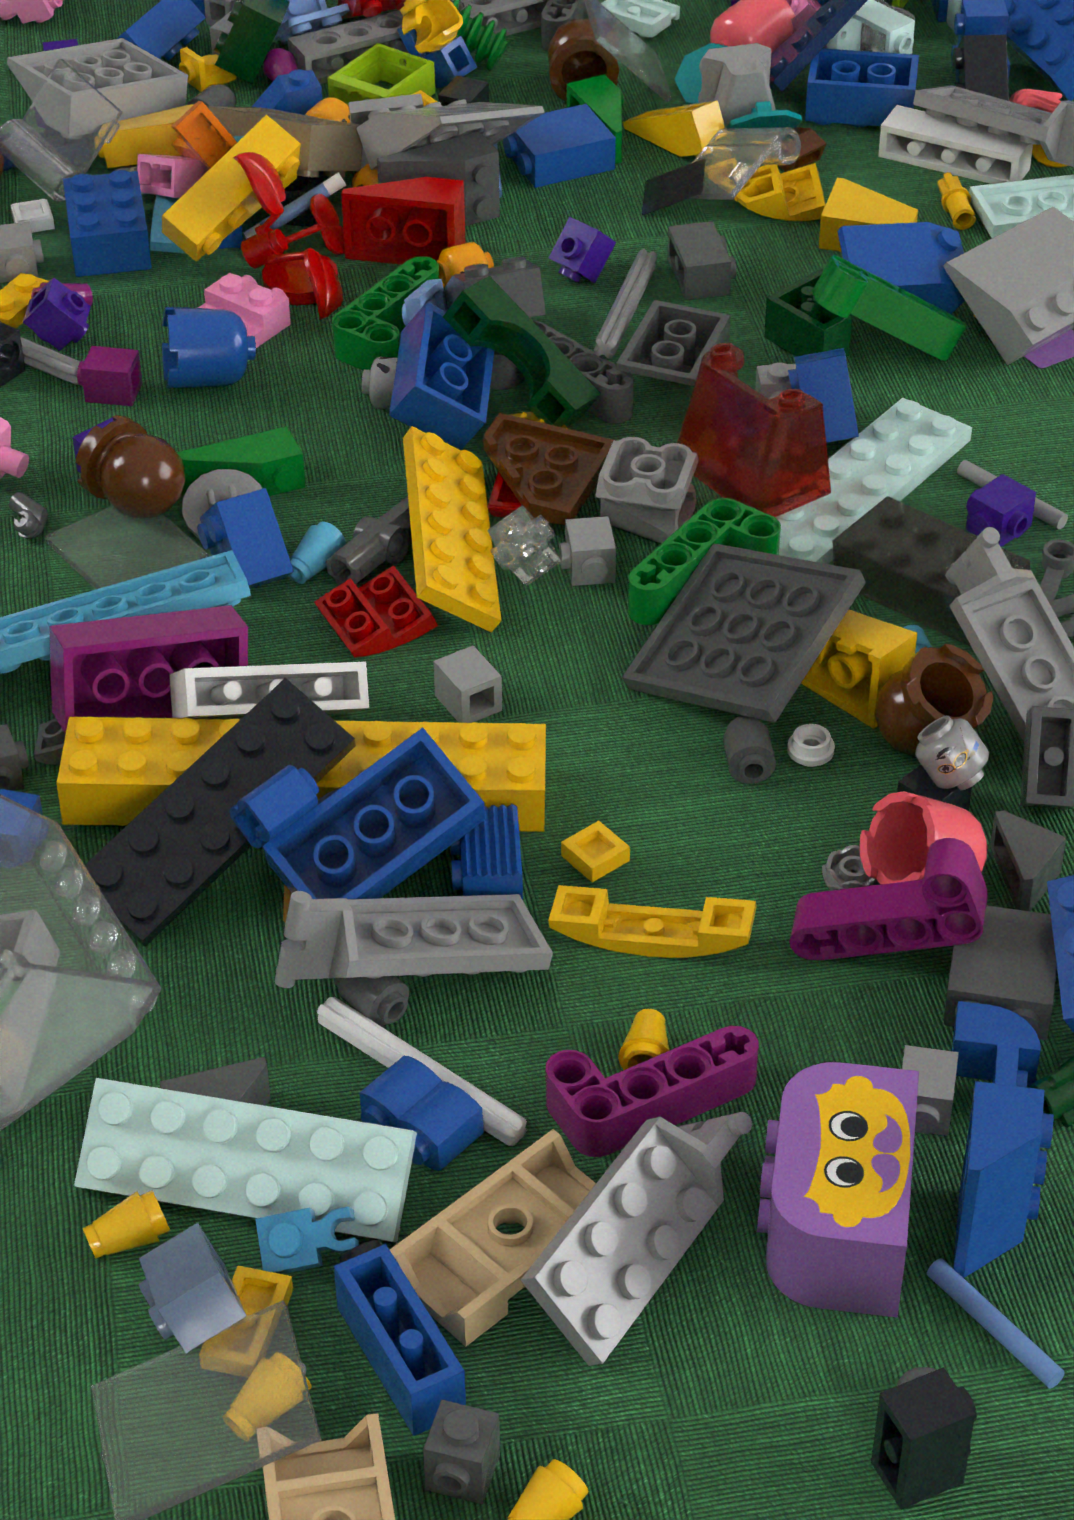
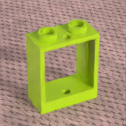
[327,43,435,106]

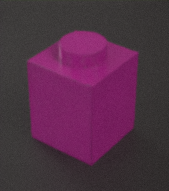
[77,346,143,406]

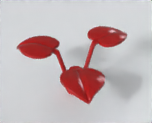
[233,152,345,320]

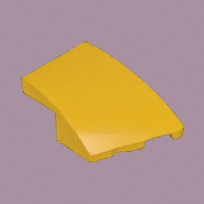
[705,161,826,221]

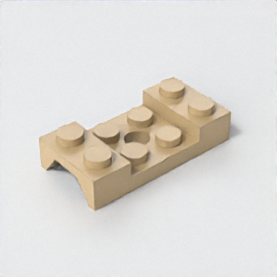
[390,1129,596,1347]
[258,1413,395,1520]

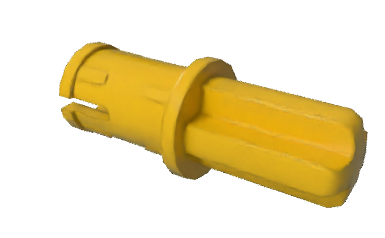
[937,172,976,230]

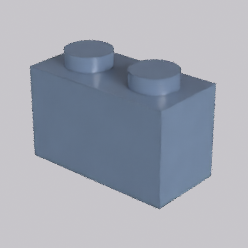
[138,1223,247,1353]

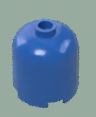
[162,307,256,388]

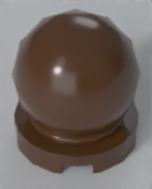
[547,19,619,102]
[75,415,186,519]
[874,644,993,758]

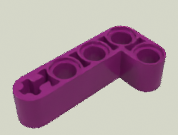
[789,838,988,960]
[545,1026,759,1157]

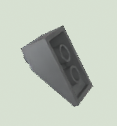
[377,131,500,226]
[444,257,546,318]
[616,300,731,386]

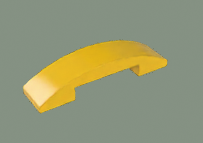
[548,885,757,958]

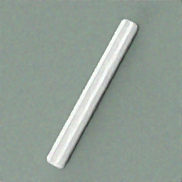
[317,997,527,1146]

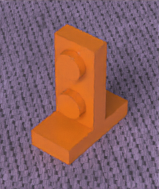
[171,101,237,170]

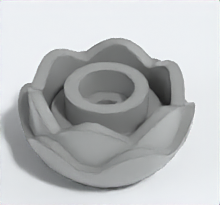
[822,845,880,891]

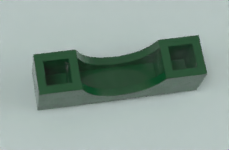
[443,276,601,428]

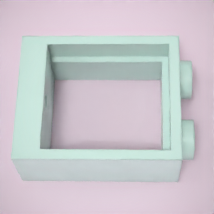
[827,0,915,54]

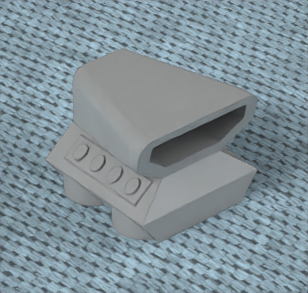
[698,43,776,140]
[596,437,699,544]

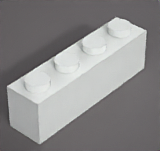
[878,105,1033,184]
[169,662,369,719]

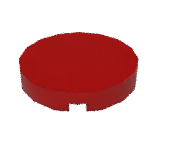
[262,251,339,306]

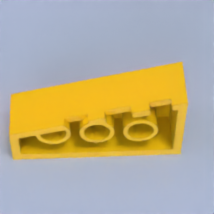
[162,114,301,261]
[801,610,917,729]

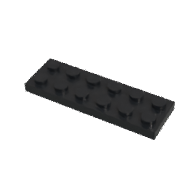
[73,678,356,947]

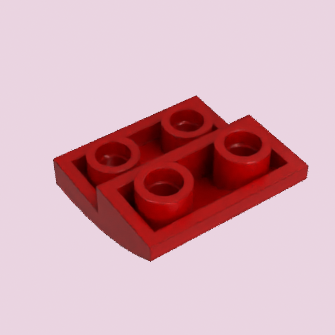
[314,565,438,658]

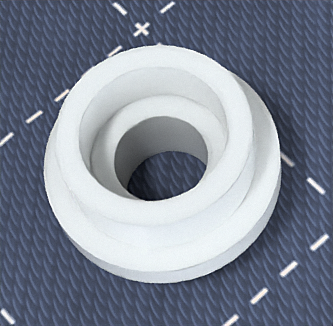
[787,724,835,767]

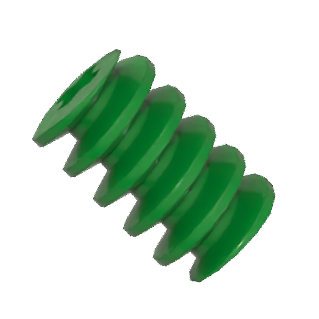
[452,0,511,71]

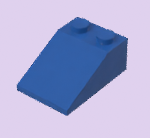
[837,222,965,314]

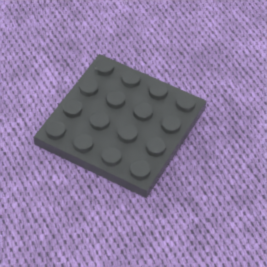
[622,543,866,723]

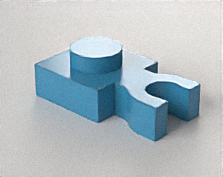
[255,1206,359,1274]

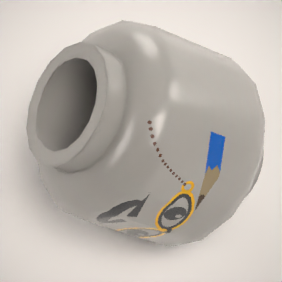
[915,716,989,790]

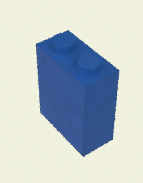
[503,104,616,188]

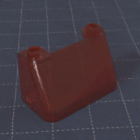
[677,342,831,517]

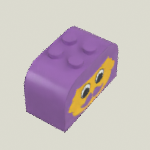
[757,1062,919,1318]

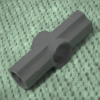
[326,496,412,586]

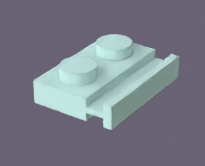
[596,0,680,38]

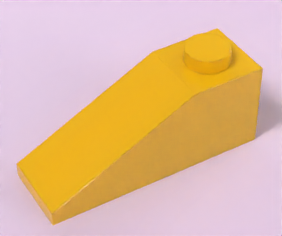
[622,100,729,160]

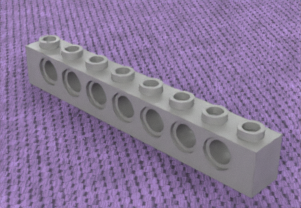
[288,0,548,84]

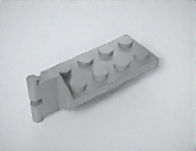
[913,85,1074,167]
[946,527,1074,742]
[274,891,553,988]
[521,1112,752,1366]

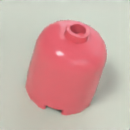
[710,0,795,53]
[860,791,987,885]

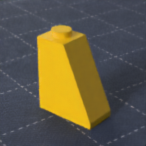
[96,104,194,169]
[819,177,918,252]

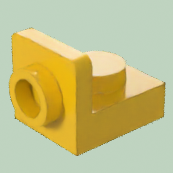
[179,47,236,92]

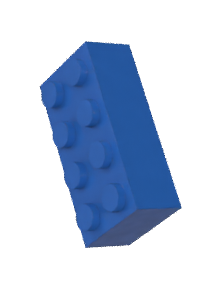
[1004,0,1074,101]
[262,728,485,899]

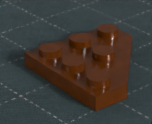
[483,413,616,525]

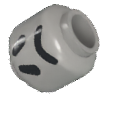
[362,357,397,409]

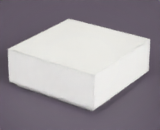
[10,199,55,233]

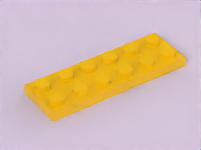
[403,426,501,633]

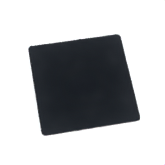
[642,158,706,215]

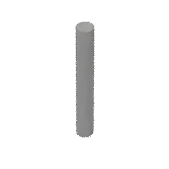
[957,460,1068,529]

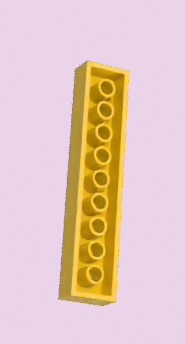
[56,717,546,832]

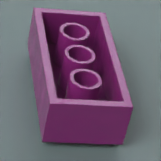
[49,605,248,735]

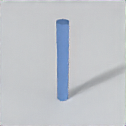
[927,1258,1065,1389]

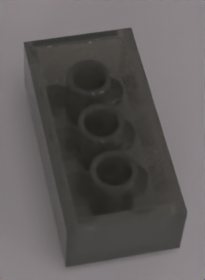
[832,496,1031,647]

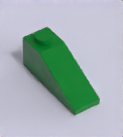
[567,74,624,164]
[176,426,305,496]

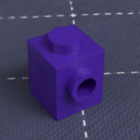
[549,217,616,283]
[23,277,91,351]
[966,474,1036,547]

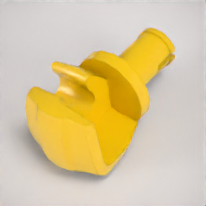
[400,0,463,53]

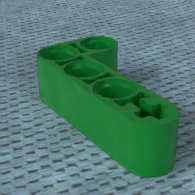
[812,255,967,361]
[332,256,439,371]
[628,498,781,625]

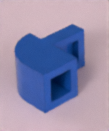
[397,26,477,88]
[952,1001,1041,1087]

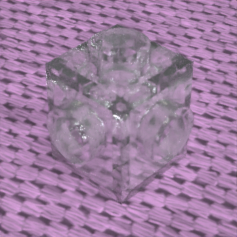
[487,505,562,586]

